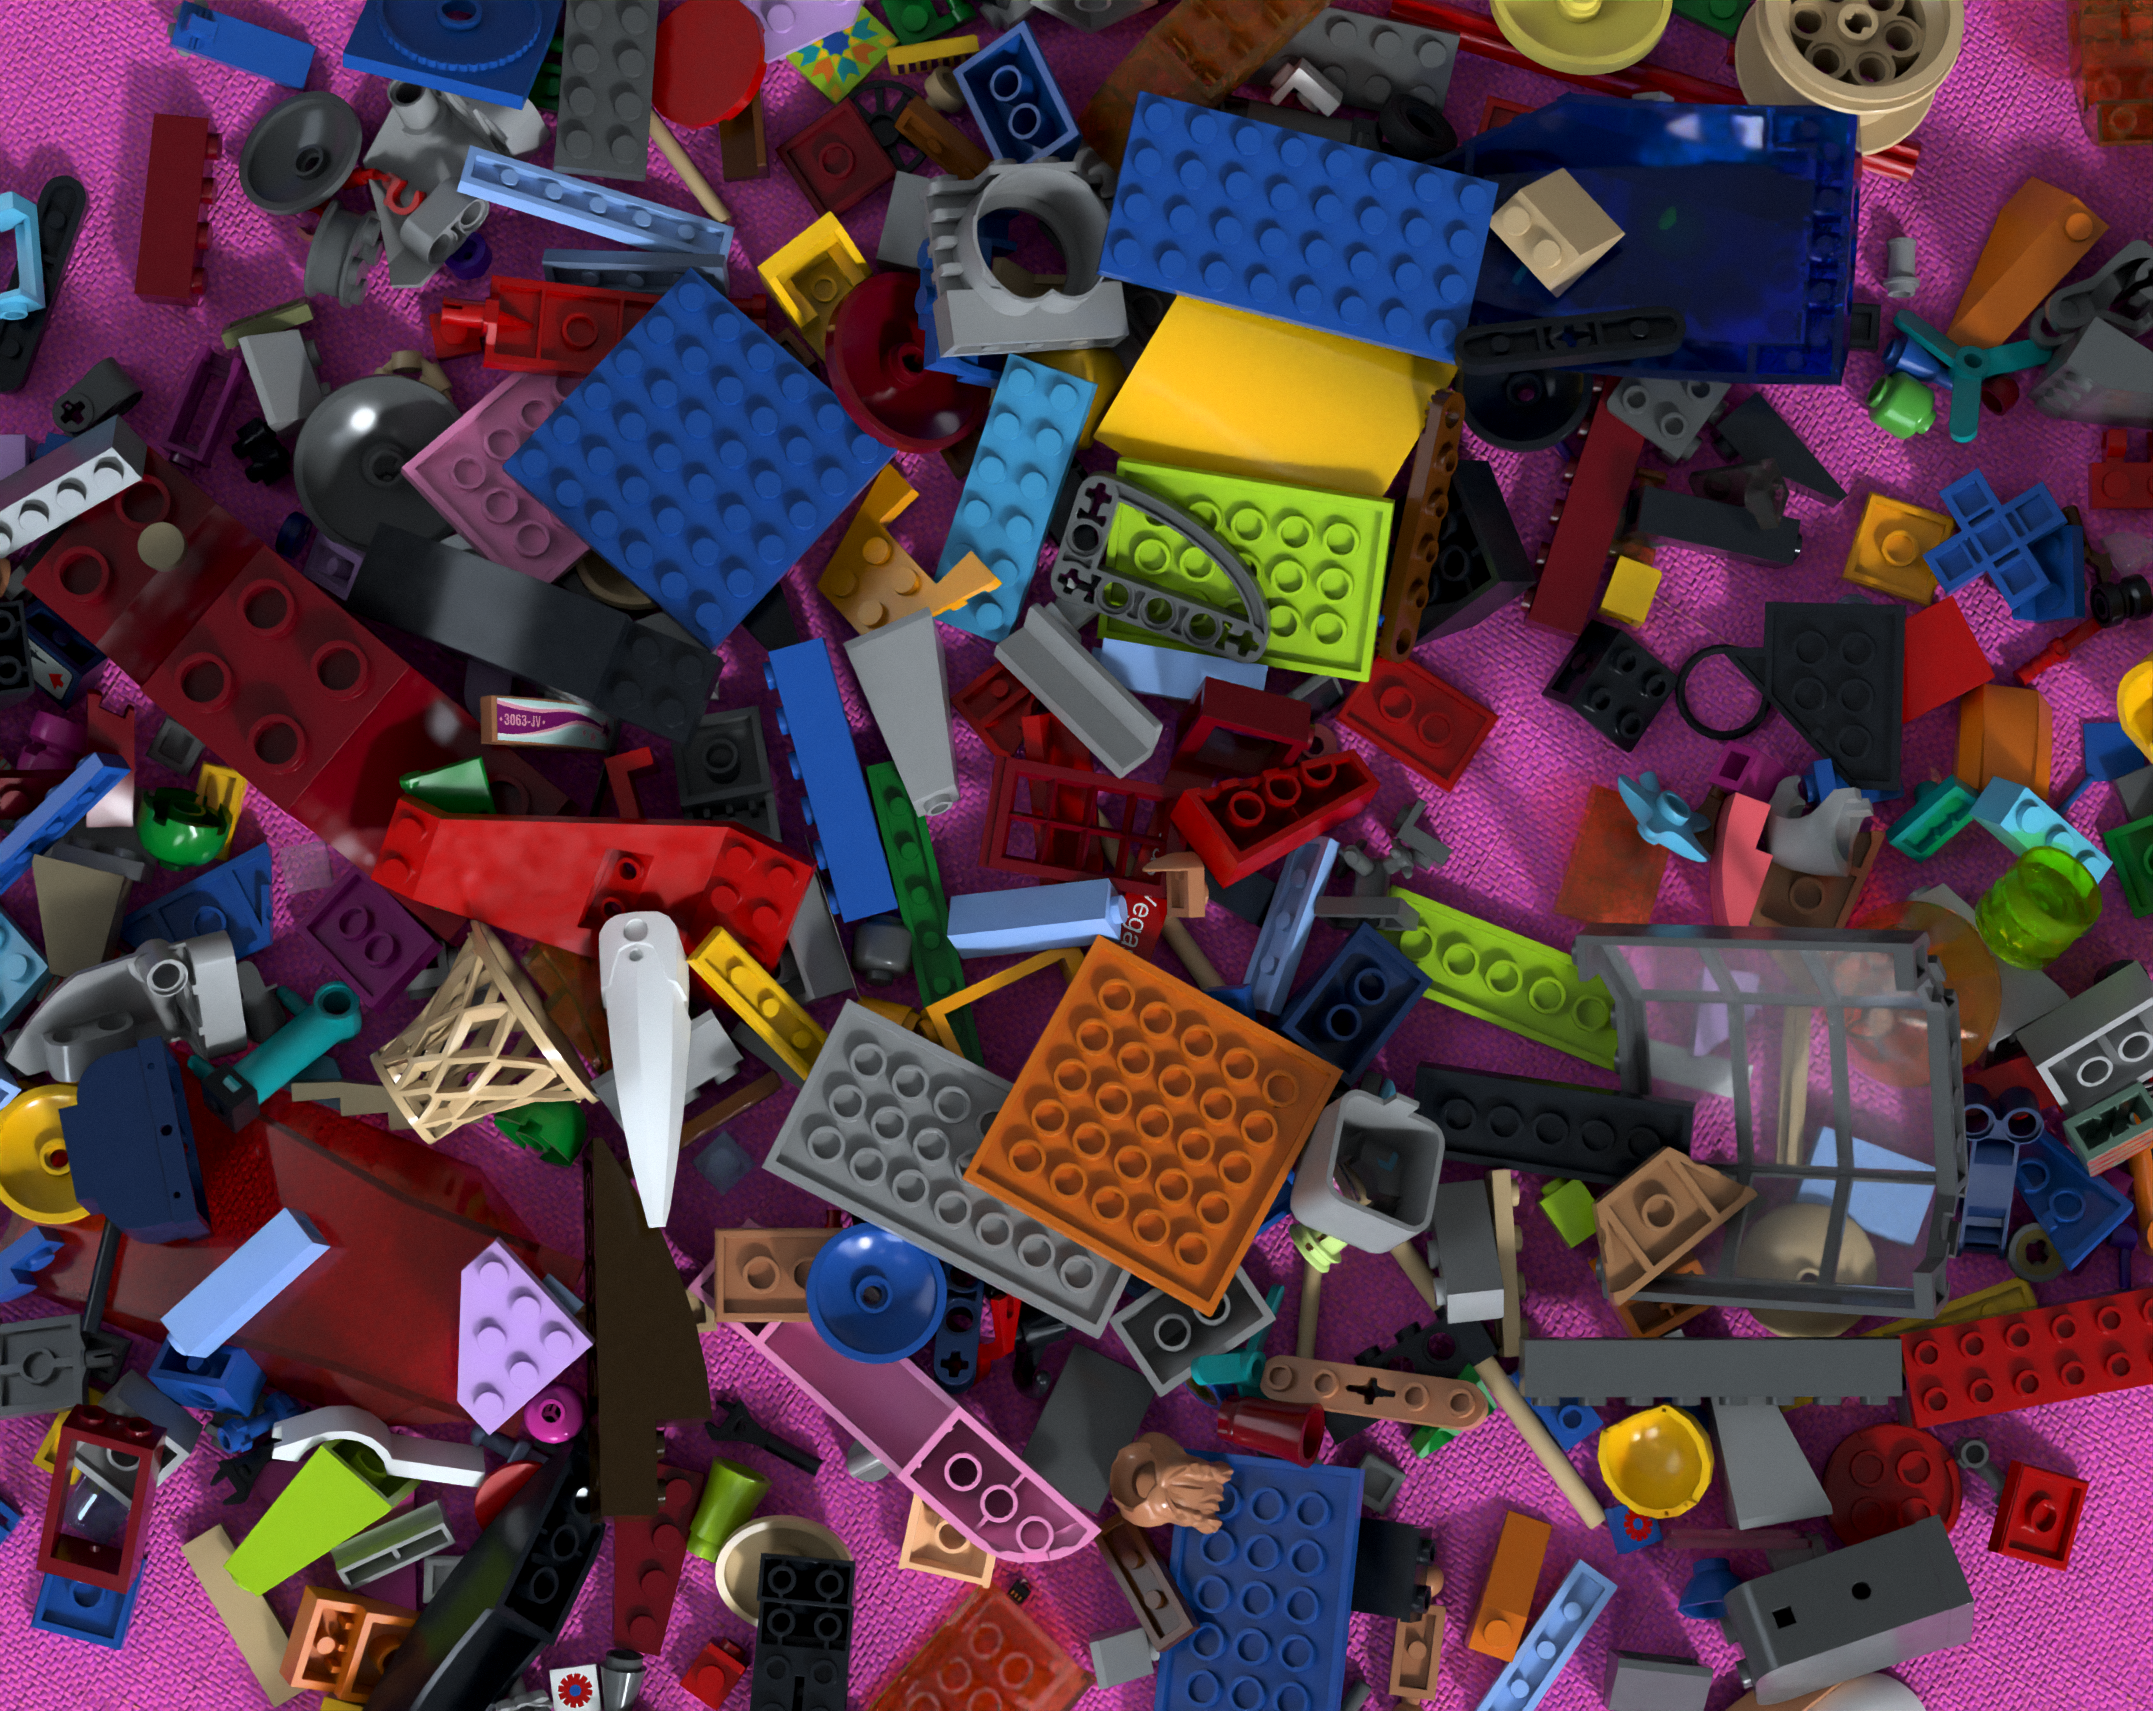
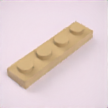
[1484,1169,1529,1357]

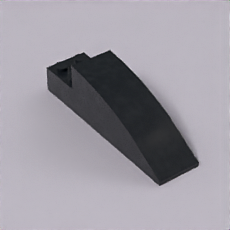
[344,522,725,749]

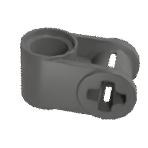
[52,357,143,438]

